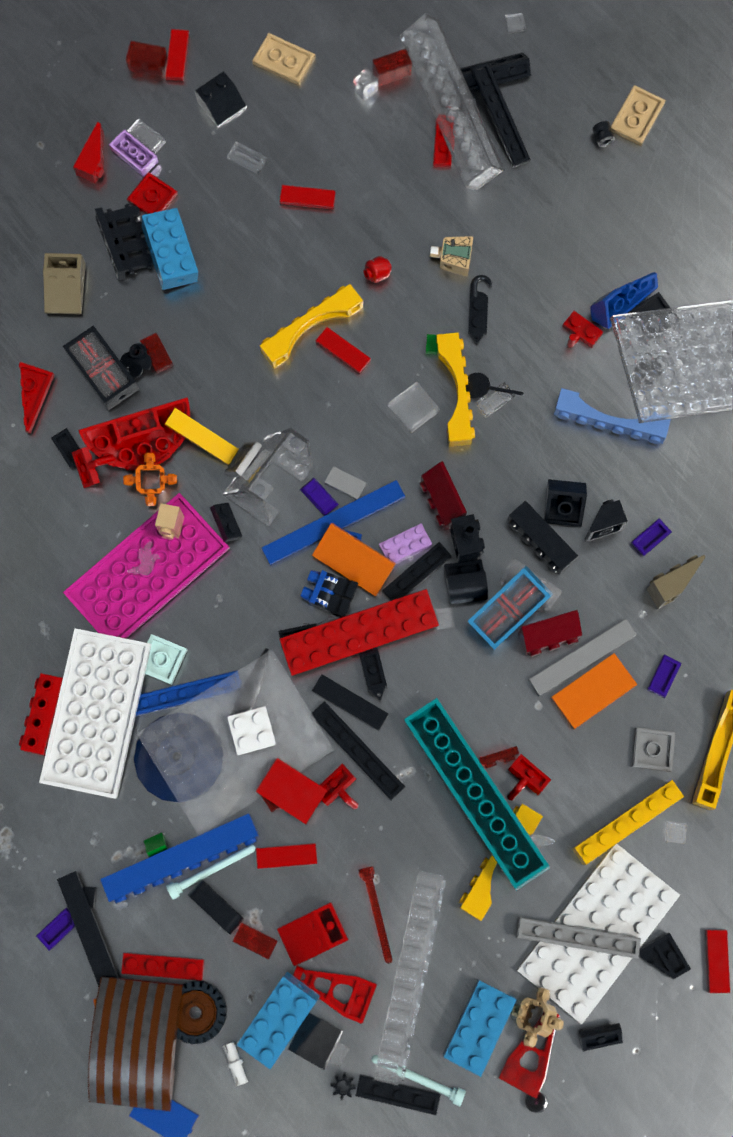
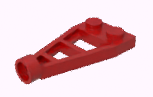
[293,966,377,1024]
[499,1012,560,1099]

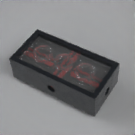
[63,325,139,410]

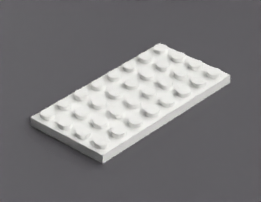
[39,628,152,799]
[517,844,680,1024]

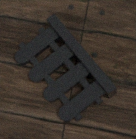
[95,204,154,281]

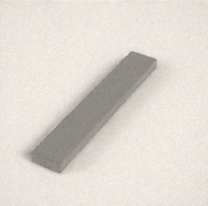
[529,619,637,697]
[516,917,641,959]

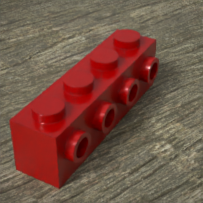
[19,673,63,756]

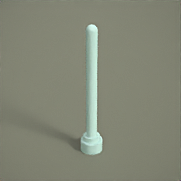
[166,845,256,900]
[372,1055,466,1107]

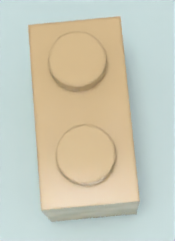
[155,503,184,540]

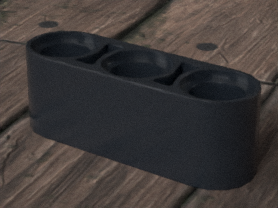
[188,879,244,934]

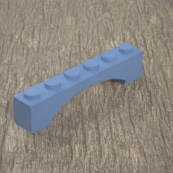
[554,388,671,444]

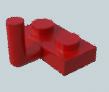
[562,311,603,348]
[72,447,115,488]
[507,754,551,800]
[320,763,359,809]

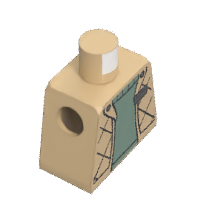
[430,236,473,276]

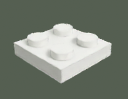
[227,706,276,756]

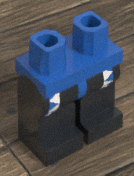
[300,570,358,618]

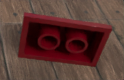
[419,461,467,530]
[518,610,582,657]

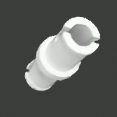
[222,1041,248,1087]

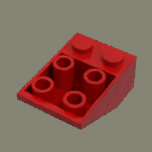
[277,902,349,966]

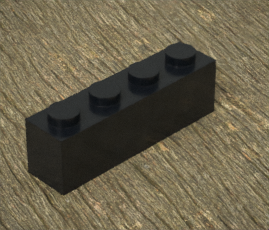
[507,500,578,575]

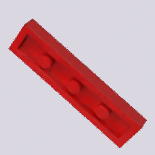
[121,953,205,981]

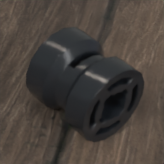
[592,121,615,147]

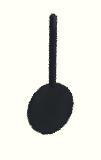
[465,373,524,399]

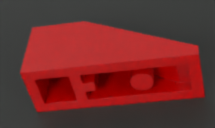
[73,122,104,183]

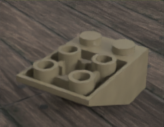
[43,253,86,314]
[646,555,705,609]

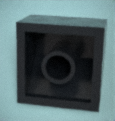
[195,71,247,127]
[544,479,587,527]
[585,499,628,542]

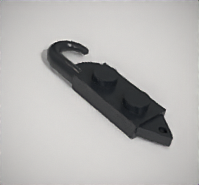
[468,275,492,345]
[359,647,387,701]

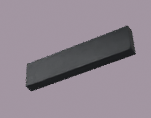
[382,542,452,601]
[312,674,389,731]
[356,1074,441,1115]

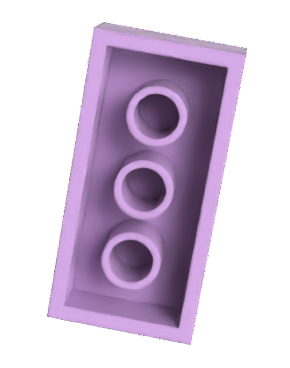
[109,129,159,177]
[379,523,432,564]

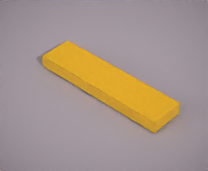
[164,408,239,465]

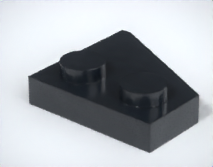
[639,932,691,979]

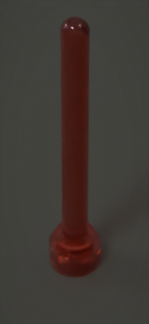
[358,866,393,964]

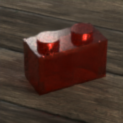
[126,41,168,76]
[372,49,412,86]

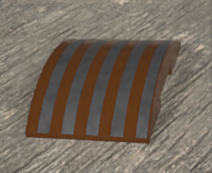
[88,976,183,1111]

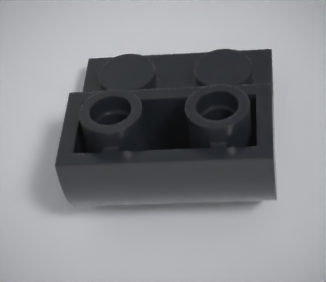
[444,559,488,604]

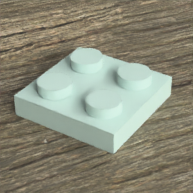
[145,634,187,685]

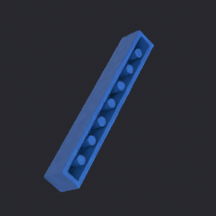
[100,813,260,904]

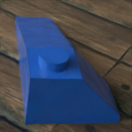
[590,272,658,329]

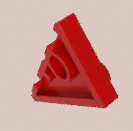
[19,362,55,434]

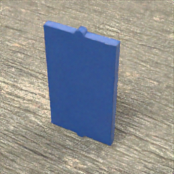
[129,1099,199,1137]

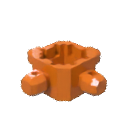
[123,453,177,507]

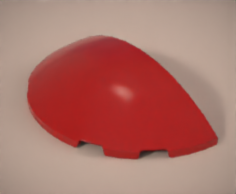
[78,397,190,470]

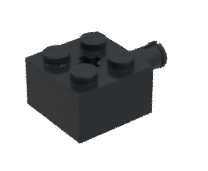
[449,514,485,563]

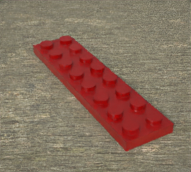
[279,589,439,676]

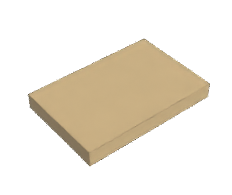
[252,33,316,86]
[610,85,666,146]

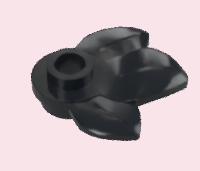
[120,343,152,380]

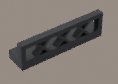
[456,52,531,92]

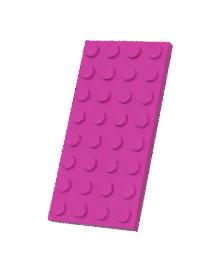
[63,493,230,639]

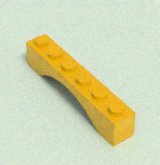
[260,284,363,369]
[436,332,475,447]
[691,689,733,810]
[572,780,684,865]
[459,804,543,921]

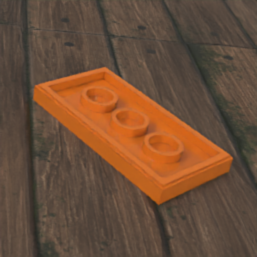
[312,523,396,596]
[551,653,638,729]

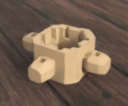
[511,987,564,1047]

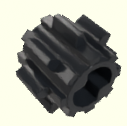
[330,1072,356,1100]

